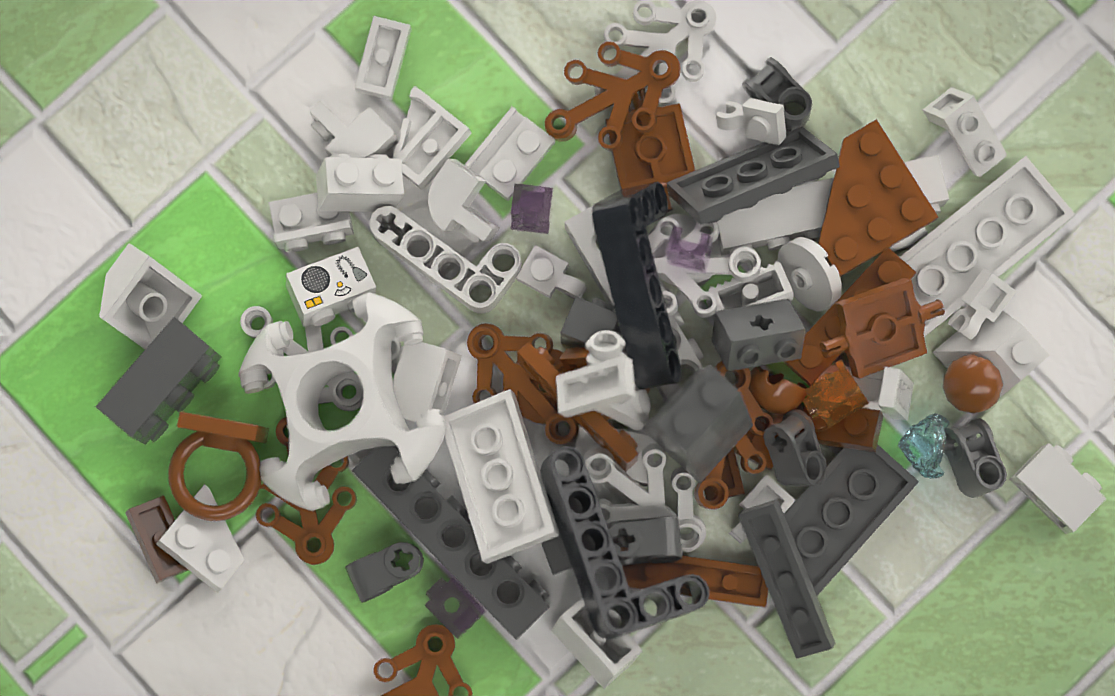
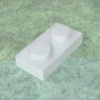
[354,16,411,100]

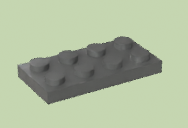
[667,127,840,225]
[784,444,919,596]

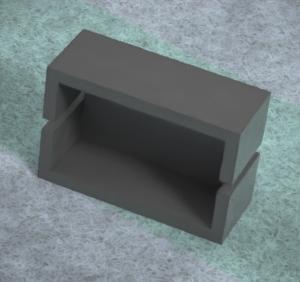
[96,317,221,445]

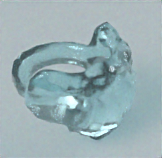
[898,413,950,479]

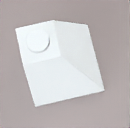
[99,243,202,349]
[932,311,1050,397]

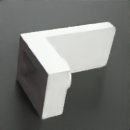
[923,87,1007,177]

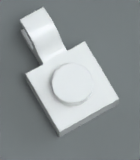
[716,98,786,145]
[516,245,587,300]
[948,268,1016,340]
[729,474,796,544]

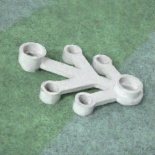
[595,0,717,107]
[648,217,761,318]
[240,306,363,411]
[583,444,706,552]

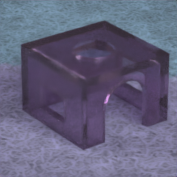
[666,226,713,274]

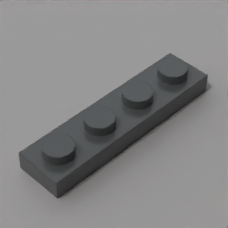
[738,499,836,659]

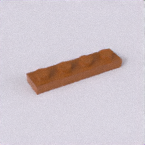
[783,248,917,387]
[517,341,639,472]
[620,546,769,608]

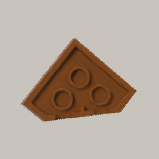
[818,119,938,277]

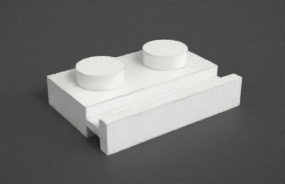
[465,107,555,201]

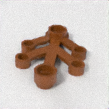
[545,41,681,151]
[467,323,579,445]
[667,360,774,509]
[256,417,357,565]
[373,625,473,696]

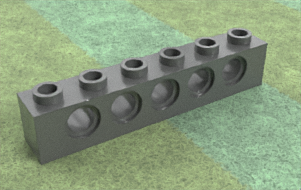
[351,446,550,640]

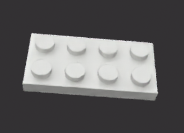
[443,389,559,564]

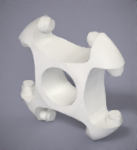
[239,292,447,511]

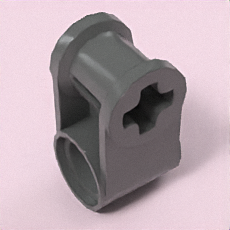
[742,57,812,130]
[763,409,827,486]
[941,418,1007,498]
[609,517,683,566]
[345,542,424,603]

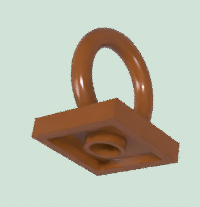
[168,412,269,521]

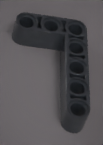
[592,182,682,390]
[540,446,709,639]

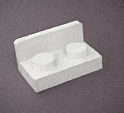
[269,193,354,252]

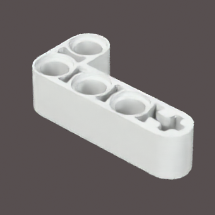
[370,206,521,314]

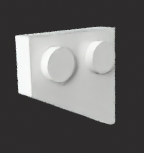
[392,86,472,190]
[156,484,244,593]

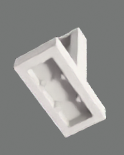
[556,355,651,431]
[808,365,914,421]

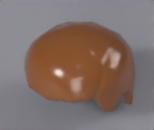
[943,354,1003,414]
[748,366,810,415]

